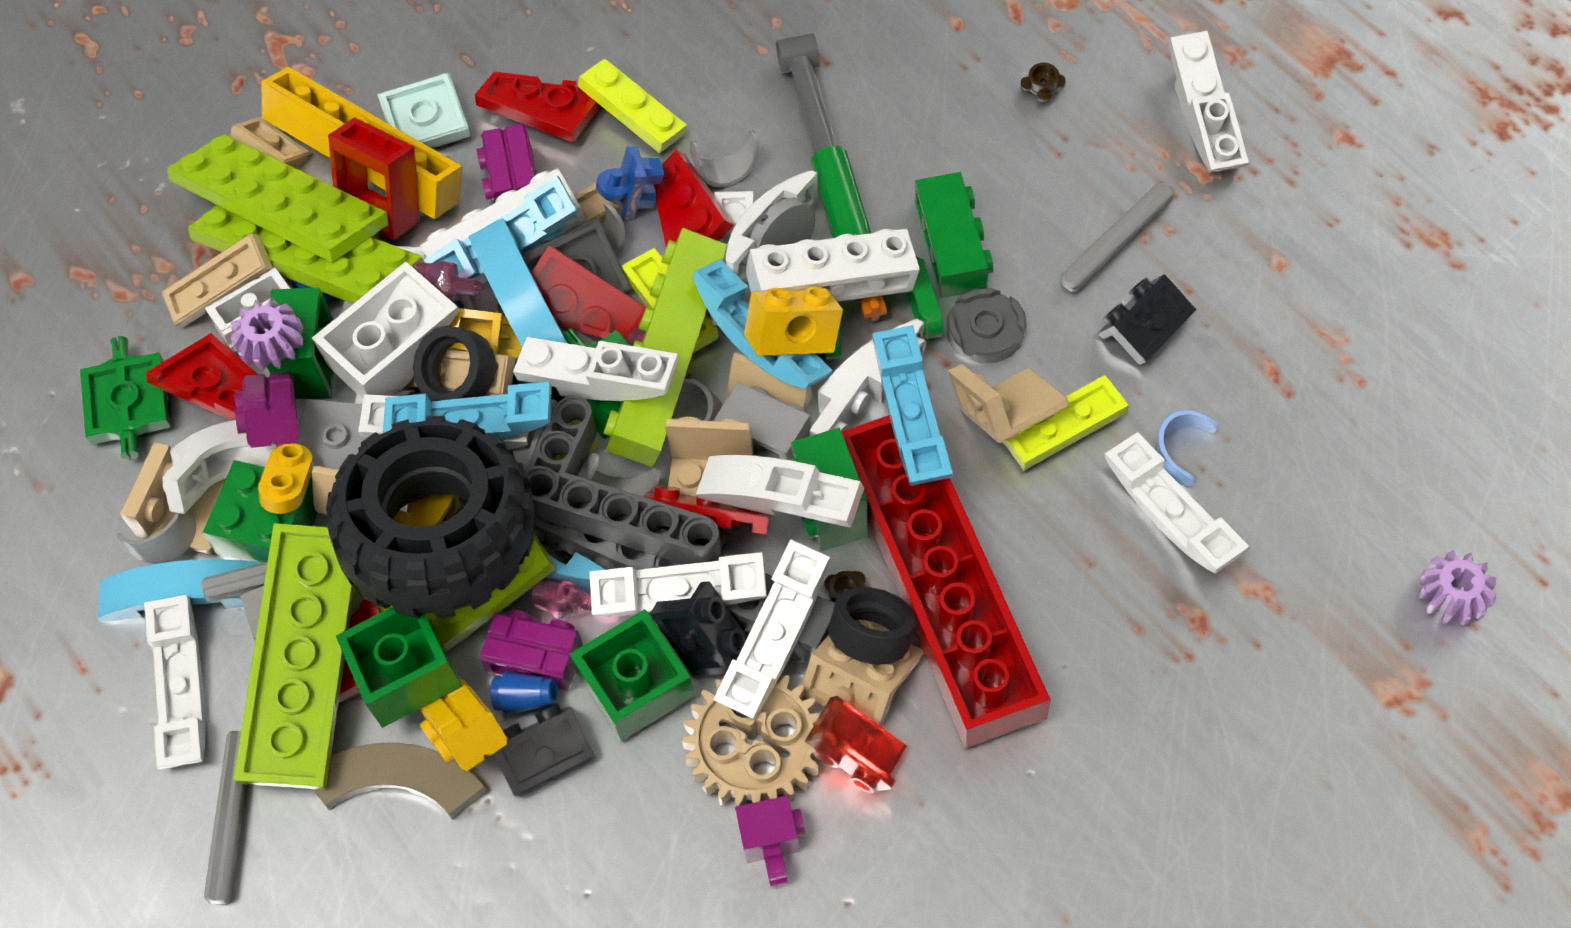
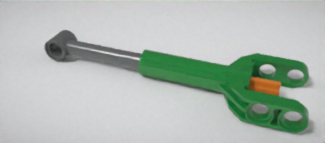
[776,33,944,361]

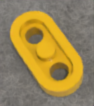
[258,443,313,514]

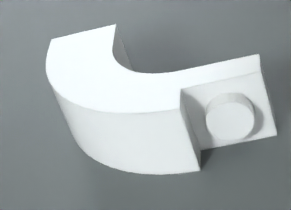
[162,420,300,514]

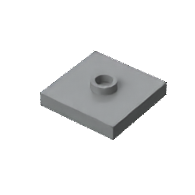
[295,399,366,478]

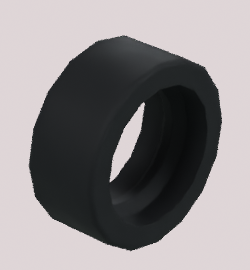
[413,326,496,401]
[829,587,916,665]

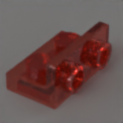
[804,695,907,793]

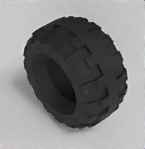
[326,416,535,619]

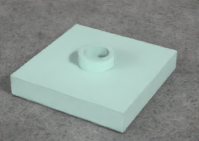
[377,72,471,148]

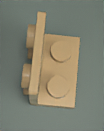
[948,364,1069,443]
[665,417,754,497]
[120,442,226,554]
[802,620,924,734]

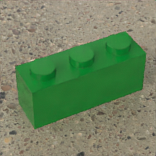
[915,172,993,298]

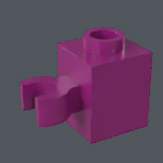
[735,795,806,888]

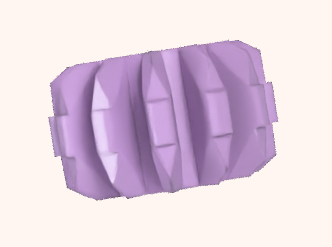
[230,298,303,371]
[1419,550,1496,627]

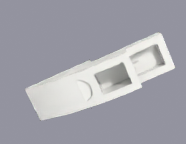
[1168,31,1249,173]
[810,319,927,436]
[513,337,679,401]
[695,455,864,528]

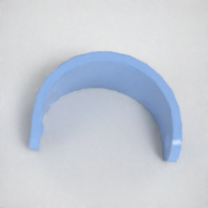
[1155,410,1218,486]

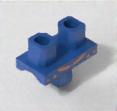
[596,146,664,221]

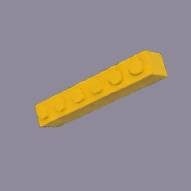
[261,66,462,219]

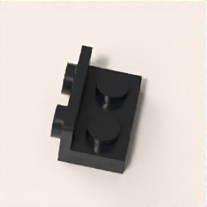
[1098,274,1197,365]
[649,581,748,676]
[494,703,595,796]

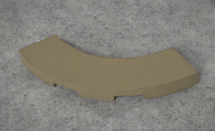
[313,743,487,819]

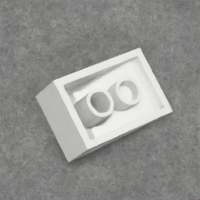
[312,262,459,399]

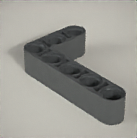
[525,396,722,565]

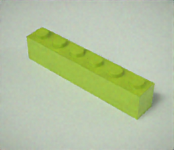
[603,228,727,467]

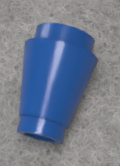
[490,671,559,715]

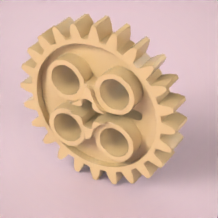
[682,675,827,806]

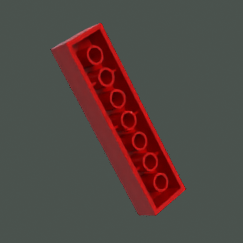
[841,415,1051,749]

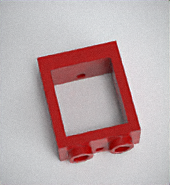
[328,117,420,240]

